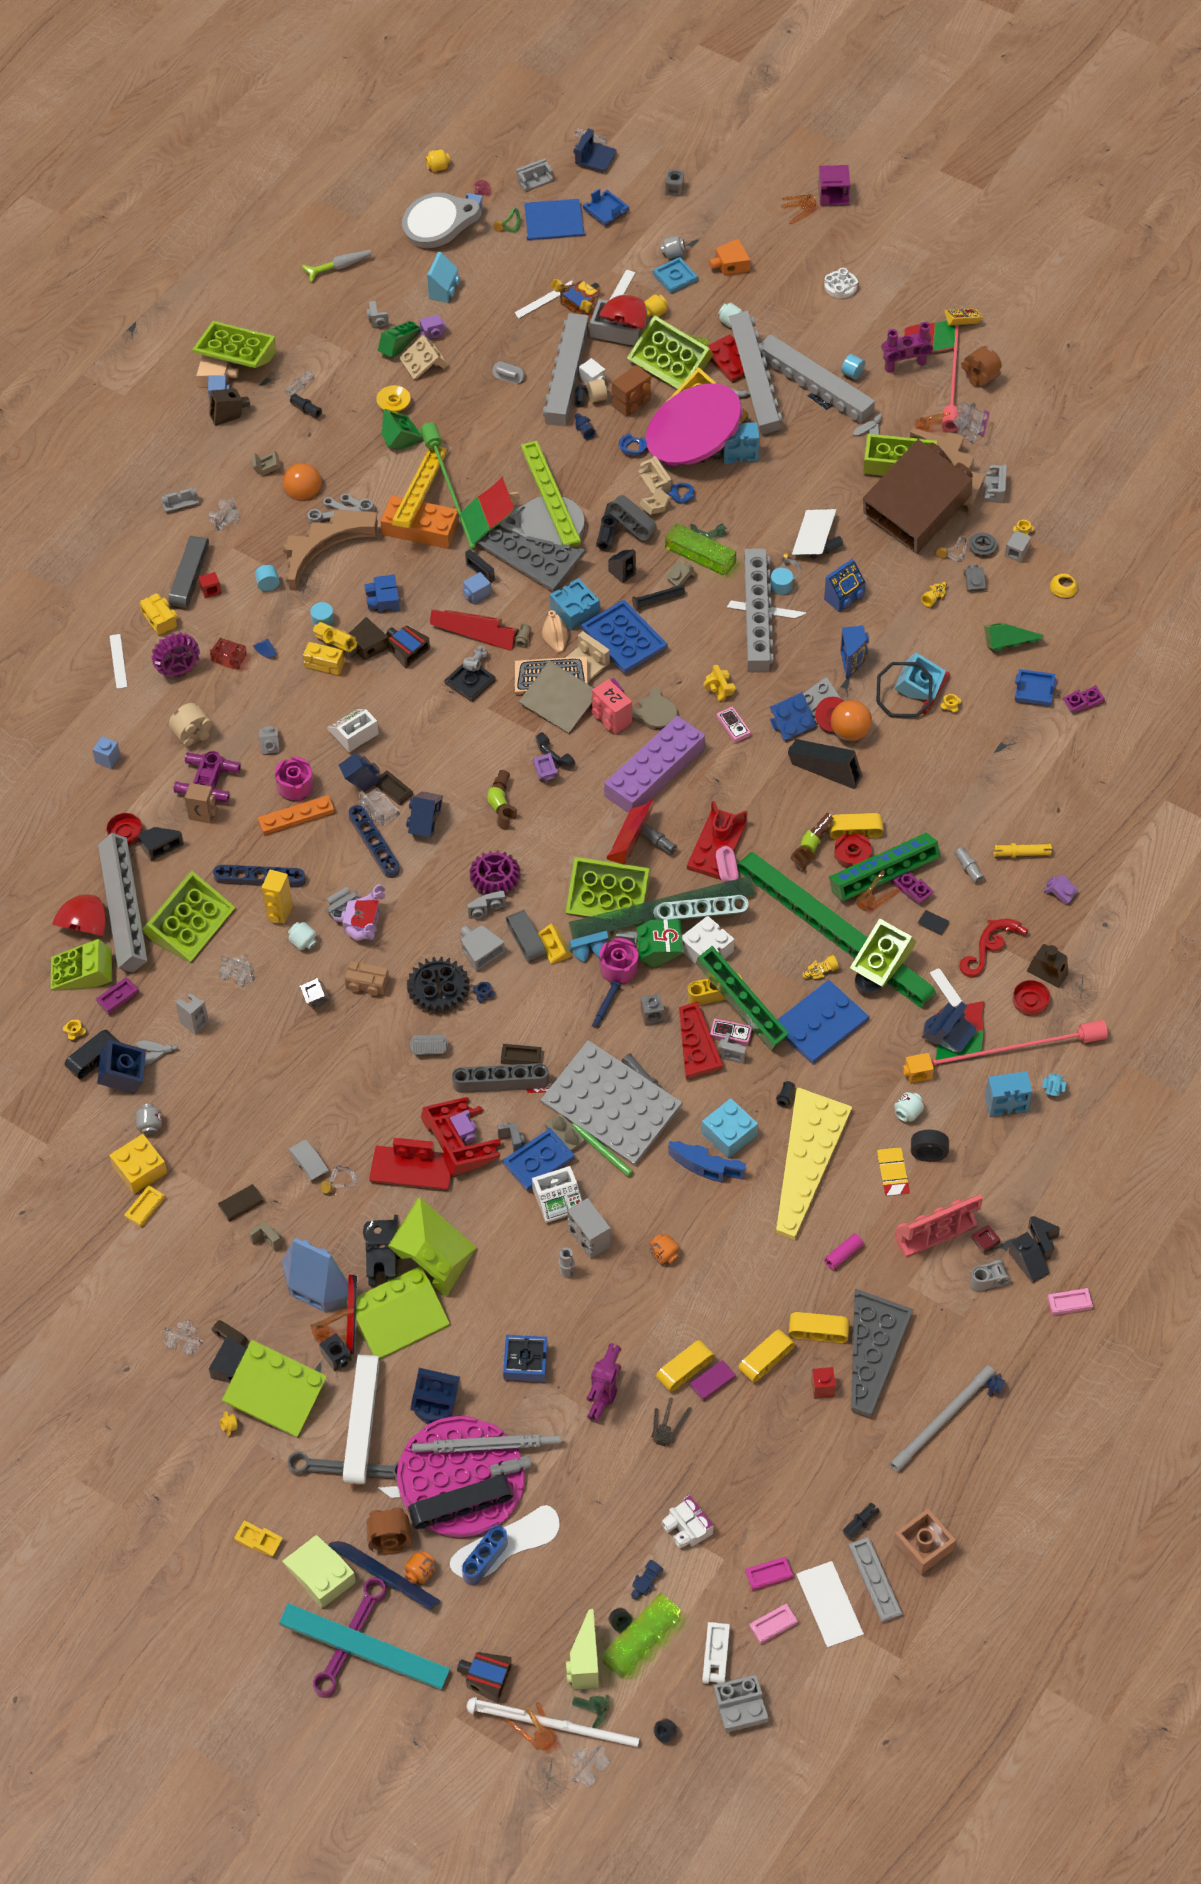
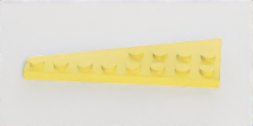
[776,1088,852,1240]

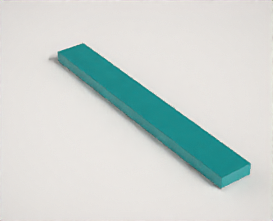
[279,1603,450,1690]

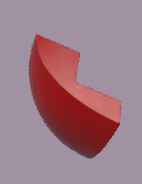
[599,295,646,329]
[52,894,105,936]

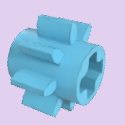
[1042,1073,1067,1096]

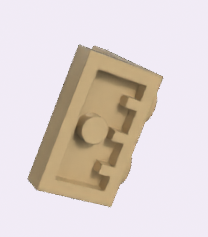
[399,335,449,380]
[566,631,610,682]

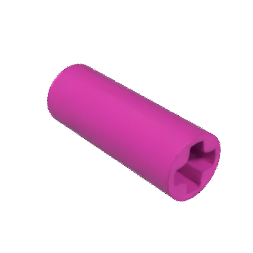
[824,1233,864,1270]

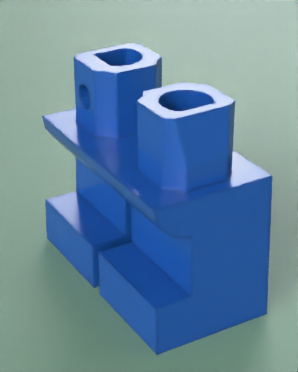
[365,574,400,613]

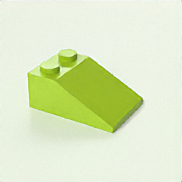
[850,919,917,987]

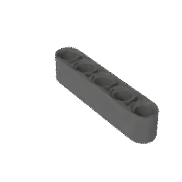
[169,536,209,608]
[452,1063,549,1093]

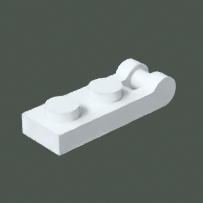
[702,1622,730,1684]

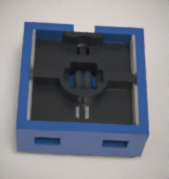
[503,1335,548,1382]

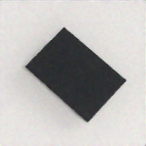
[917,910,949,934]

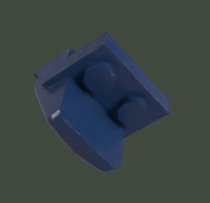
[921,1001,976,1053]
[410,1368,460,1424]

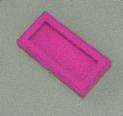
[745,1557,793,1591]

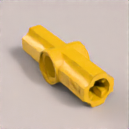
[313,622,358,652]

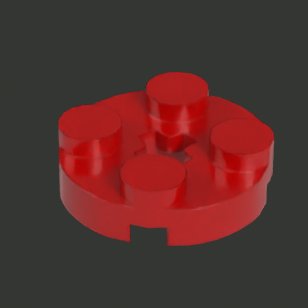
[834,833,872,867]

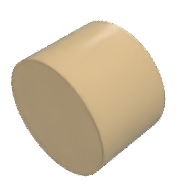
[587,378,608,403]

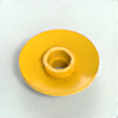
[376,385,411,412]

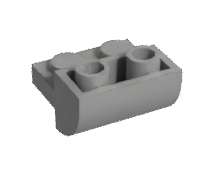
[713,1675,768,1733]

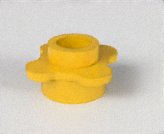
[1013,520,1034,535]
[941,694,961,712]
[63,1020,86,1040]
[220,1411,237,1436]

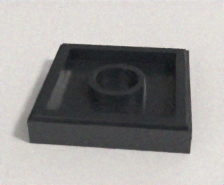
[444,664,496,702]

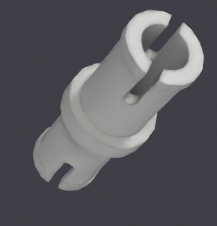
[954,847,985,883]
[558,1247,575,1278]

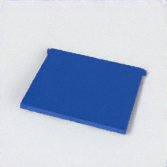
[524,199,585,240]

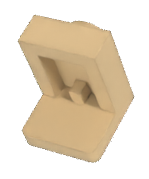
[639,488,670,515]

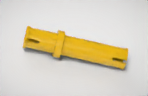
[993,843,1052,858]

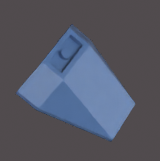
[281,1238,348,1313]

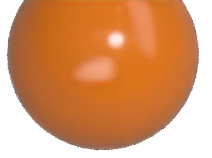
[283,463,322,500]
[831,700,872,741]

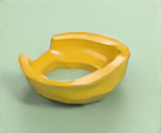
[1050,574,1078,598]

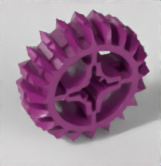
[151,631,200,678]
[469,850,520,895]

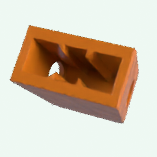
[709,238,750,275]

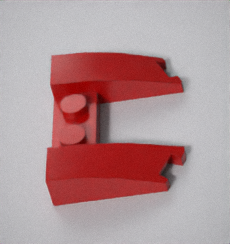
[420,1097,501,1176]

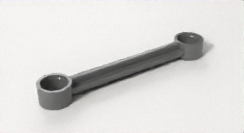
[288,1452,399,1482]

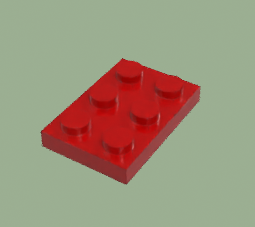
[707,334,745,383]

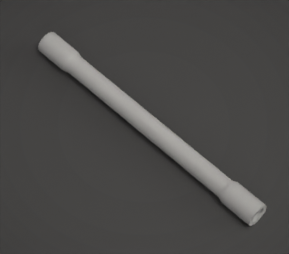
[889,1365,996,1472]

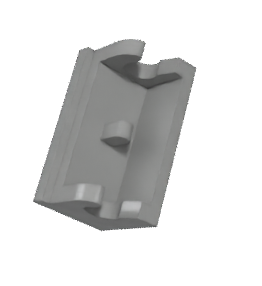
[516,158,553,192]
[984,465,1007,503]
[176,994,209,1034]

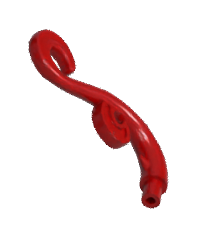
[959,918,1029,977]

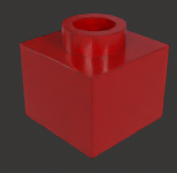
[198,572,221,598]

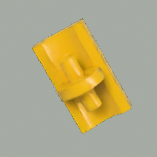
[703,665,736,702]

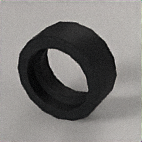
[910,1129,949,1162]

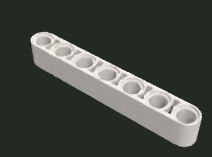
[343,1355,379,1484]

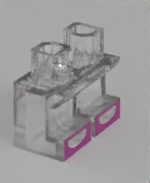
[953,401,990,444]

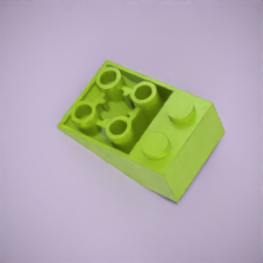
[51,939,112,990]

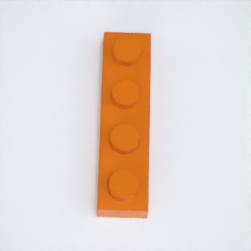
[258,795,335,836]

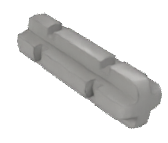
[490,1455,531,1477]

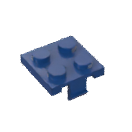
[583,188,629,226]
[1015,669,1057,706]
[769,692,816,741]

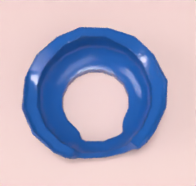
[619,434,647,456]

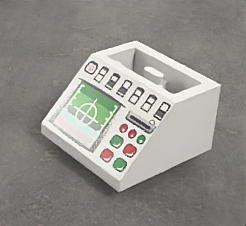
[327,709,379,752]
[532,1166,582,1223]

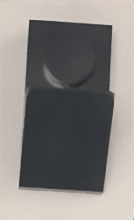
[1028,1216,1060,1260]

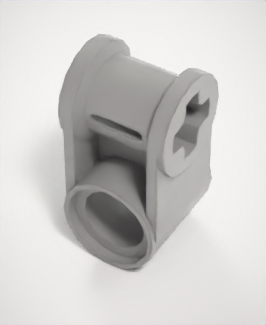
[969,1260,1011,1292]

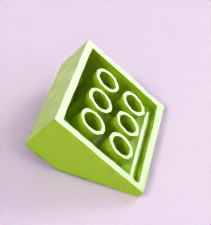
[627,315,713,389]
[192,321,276,368]
[565,857,651,925]
[142,871,235,963]
[347,1266,450,1360]
[221,1340,327,1438]

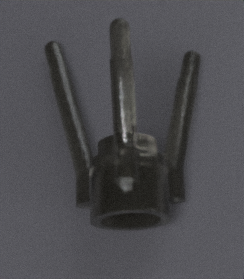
[651,1397,692,1446]

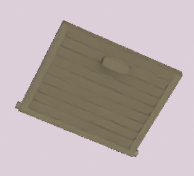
[519,661,594,734]

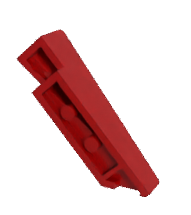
[430,609,518,650]
[607,799,654,865]

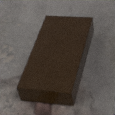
[375,770,413,805]
[501,1044,542,1065]
[218,1184,264,1221]

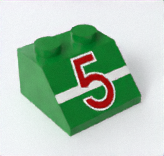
[636,919,684,968]

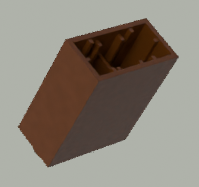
[863,439,973,554]

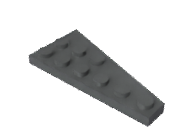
[476,528,586,592]
[851,1289,913,1418]

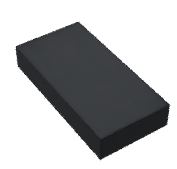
[465,549,495,583]

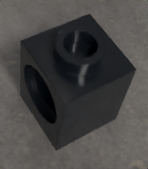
[319,1333,352,1371]

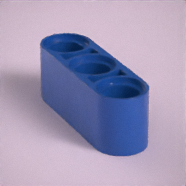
[462,1526,508,1585]

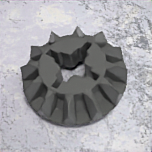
[969,533,997,557]

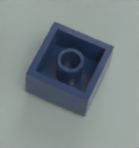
[97,1039,146,1094]

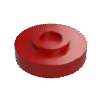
[815,697,844,731]
[106,813,143,846]
[1012,980,1050,1015]

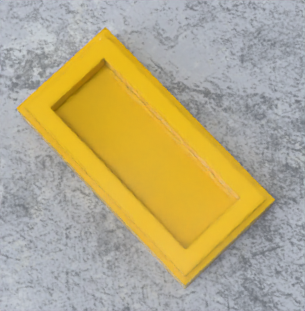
[124,1185,165,1228]

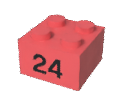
[591,679,632,735]

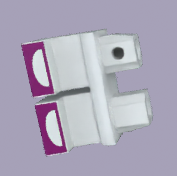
[662,1495,713,1548]

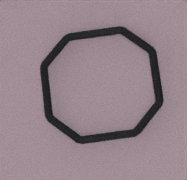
[876,662,933,717]

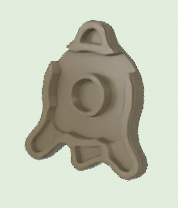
[632,688,677,730]

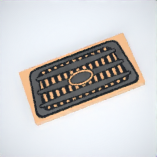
[515,656,588,695]

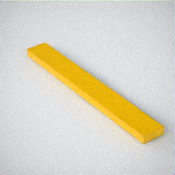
[392,447,447,528]

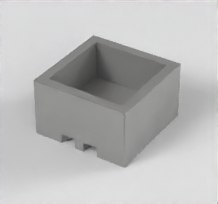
[567,1198,611,1259]

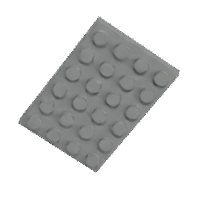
[540,1040,683,1166]

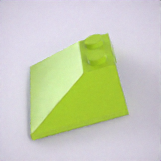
[388,1197,477,1296]

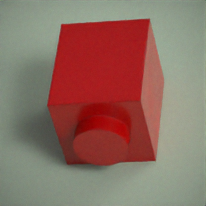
[811,1367,836,1399]

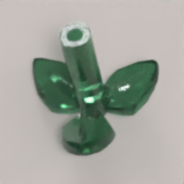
[572,1694,610,1728]

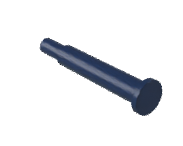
[592,981,621,1028]

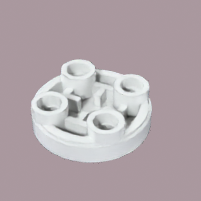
[824,268,858,299]

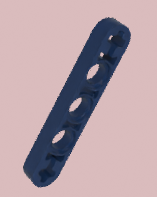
[349,805,399,878]
[213,865,306,887]

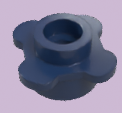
[473,982,495,1002]
[987,1373,1005,1395]

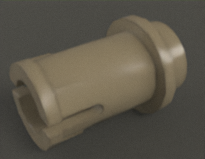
[515,624,531,647]

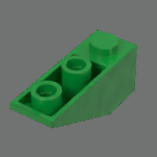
[377,321,420,357]
[984,622,1044,651]

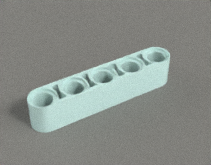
[653,895,748,920]

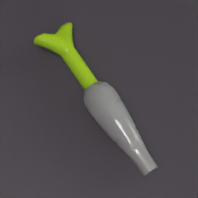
[302,249,372,283]

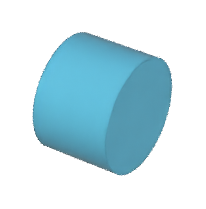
[841,354,865,380]
[255,565,280,591]
[770,568,793,595]
[310,602,334,626]

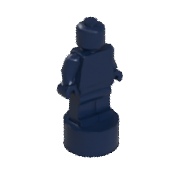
[575,413,596,440]
[631,1560,664,1600]

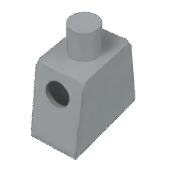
[460,925,505,972]

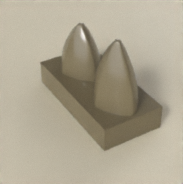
[545,1113,585,1152]

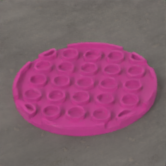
[646,383,743,466]
[397,1416,525,1537]

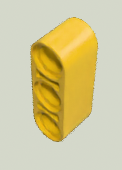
[829,813,884,839]
[688,973,742,1006]
[788,1312,850,1343]
[738,1329,795,1383]
[656,1340,715,1392]

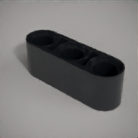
[65,1029,120,1079]

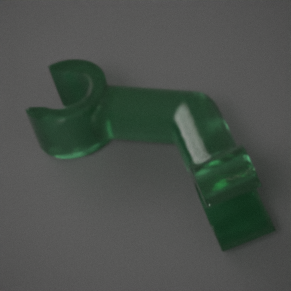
[686,524,727,540]

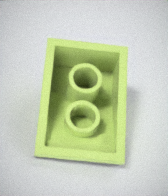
[282,1535,356,1609]
[566,1609,599,1690]

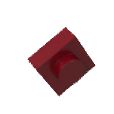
[971,1225,1001,1253]

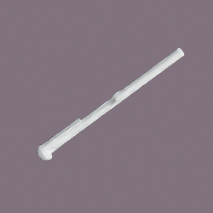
[467,1697,639,1747]

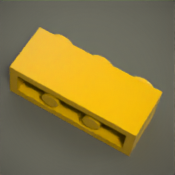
[261,870,293,924]

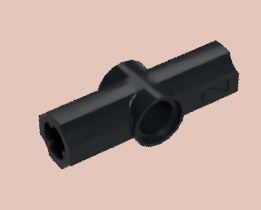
[596,501,618,551]

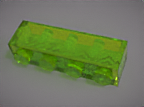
[665,523,736,577]
[602,1593,680,1679]

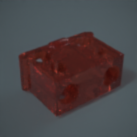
[210,638,247,670]

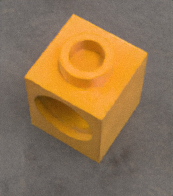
[902,1053,934,1083]

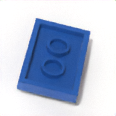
[503,1128,575,1191]

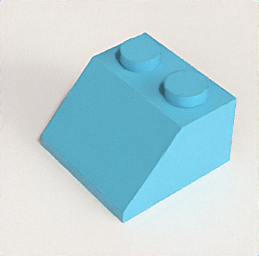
[427,252,460,303]
[894,653,946,700]

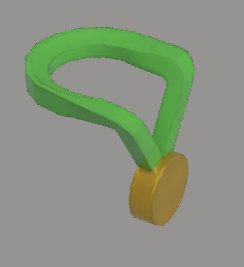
[493,208,521,232]

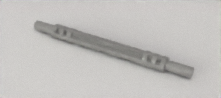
[412,1434,561,1453]

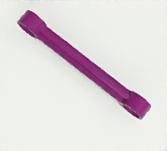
[313,1578,386,1698]

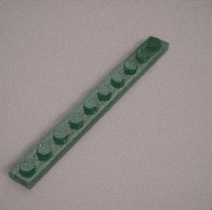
[568,876,755,940]

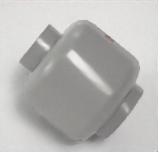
[661,236,686,259]
[136,1104,162,1135]

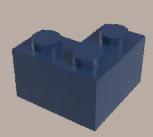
[406,791,443,837]

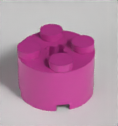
[275,757,314,801]
[600,938,638,984]

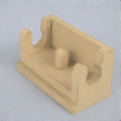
[638,456,671,495]

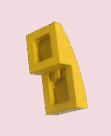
[233,1520,283,1557]

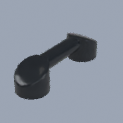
[536,732,575,769]

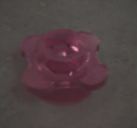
[474,180,490,195]

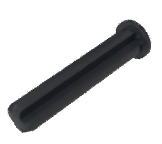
[632,585,685,611]

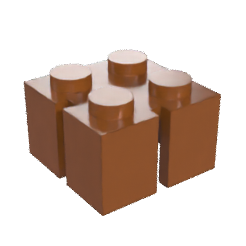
[612,365,651,417]

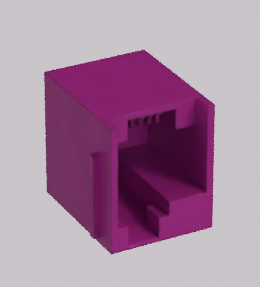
[818,165,851,205]

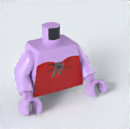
[334,885,385,941]

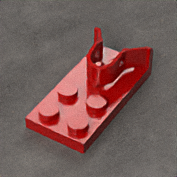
[687,801,748,880]

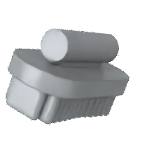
[493,361,525,384]
[325,887,359,919]
[410,1034,448,1055]

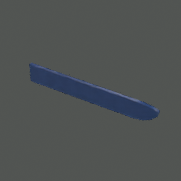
[328,1541,441,1610]

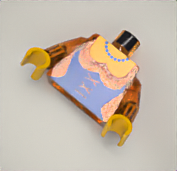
[550,279,601,315]

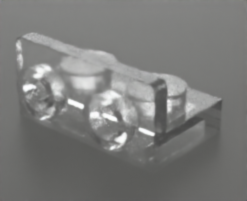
[358,787,400,826]

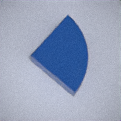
[253,638,277,657]

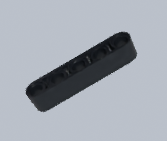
[407,1475,514,1529]

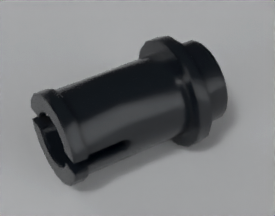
[574,384,588,407]
[776,1081,796,1107]

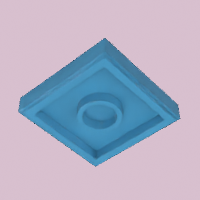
[652,257,698,294]

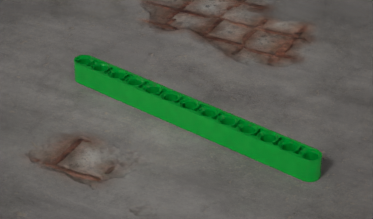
[737,852,936,1007]

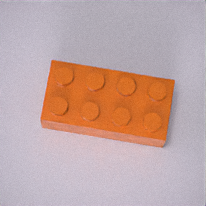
[380,495,459,549]

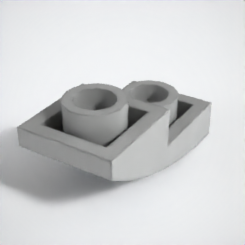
[468,891,505,918]
[288,1139,328,1181]

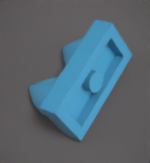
[568,931,608,962]

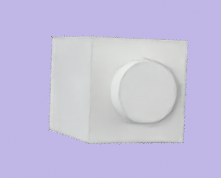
[579,358,605,384]

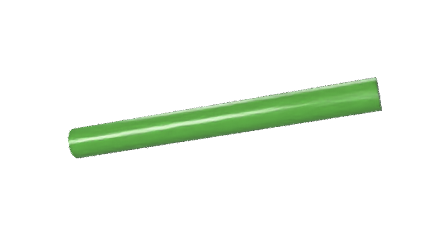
[572,1123,633,1177]

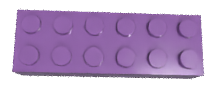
[604,716,705,813]

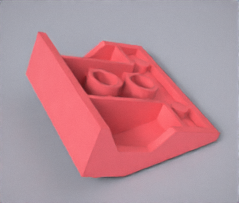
[894,1195,983,1257]

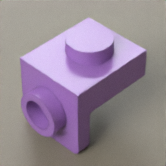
[532,753,558,782]
[1044,874,1078,904]

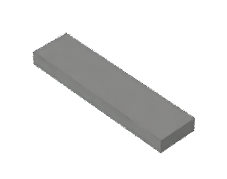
[848,1537,902,1623]

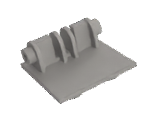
[803,677,840,724]

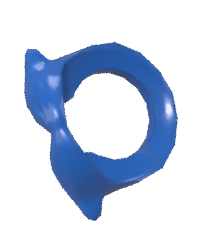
[668,483,695,504]

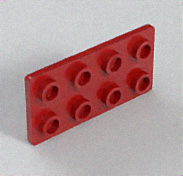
[369,1137,451,1190]

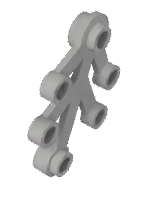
[308,494,375,523]

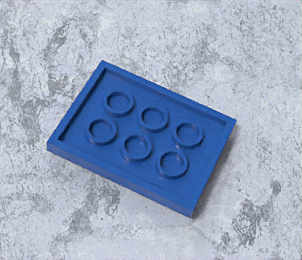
[581,600,668,674]
[777,980,869,1065]

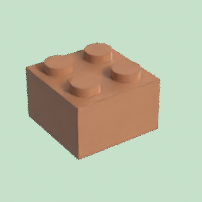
[893,1508,956,1575]

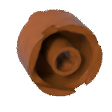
[961,346,1002,386]
[366,1507,411,1555]

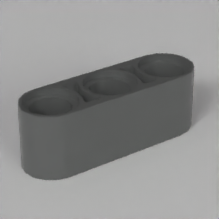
[609,495,657,540]
[506,910,546,962]

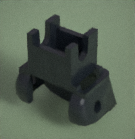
[362,1215,401,1286]

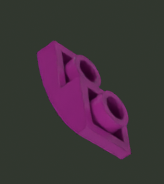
[1063,685,1105,713]
[892,872,934,904]

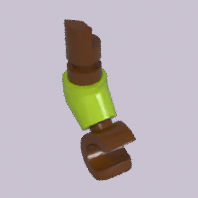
[487,770,517,830]
[791,813,834,871]

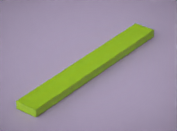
[521,441,581,547]

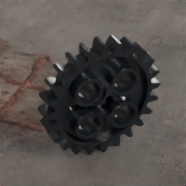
[407,956,470,1014]

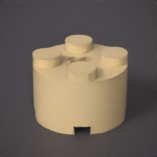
[169,703,212,747]

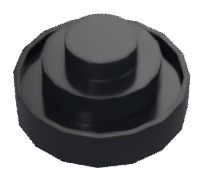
[855,973,882,995]

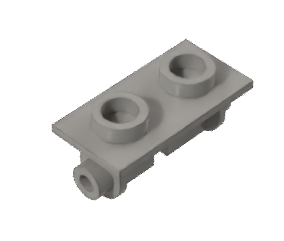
[161,487,199,512]

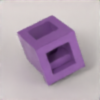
[419,314,446,339]
[450,1110,477,1144]

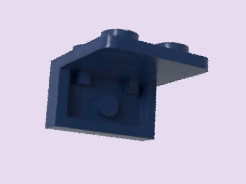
[573,128,617,172]

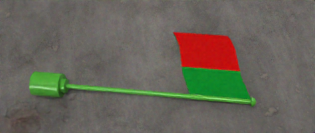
[420,422,515,550]

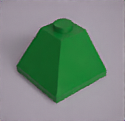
[381,409,423,450]

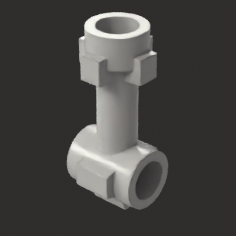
[463,646,487,671]

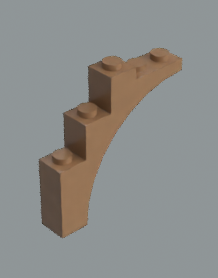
[910,428,985,517]
[283,509,378,590]

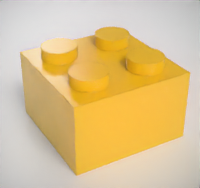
[109,1134,168,1194]

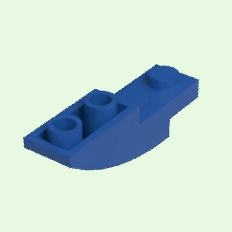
[668,1141,746,1183]

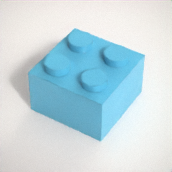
[701,1098,758,1159]

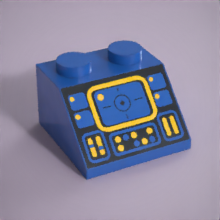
[824,559,866,612]
[840,625,869,678]

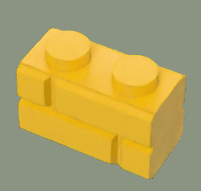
[139,593,178,636]
[303,642,345,675]

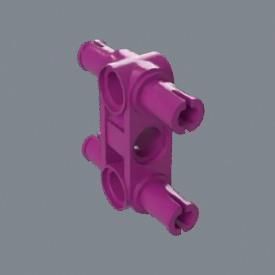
[881,322,933,373]
[173,751,241,803]
[586,1343,622,1422]

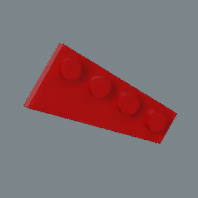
[679,1002,723,1080]

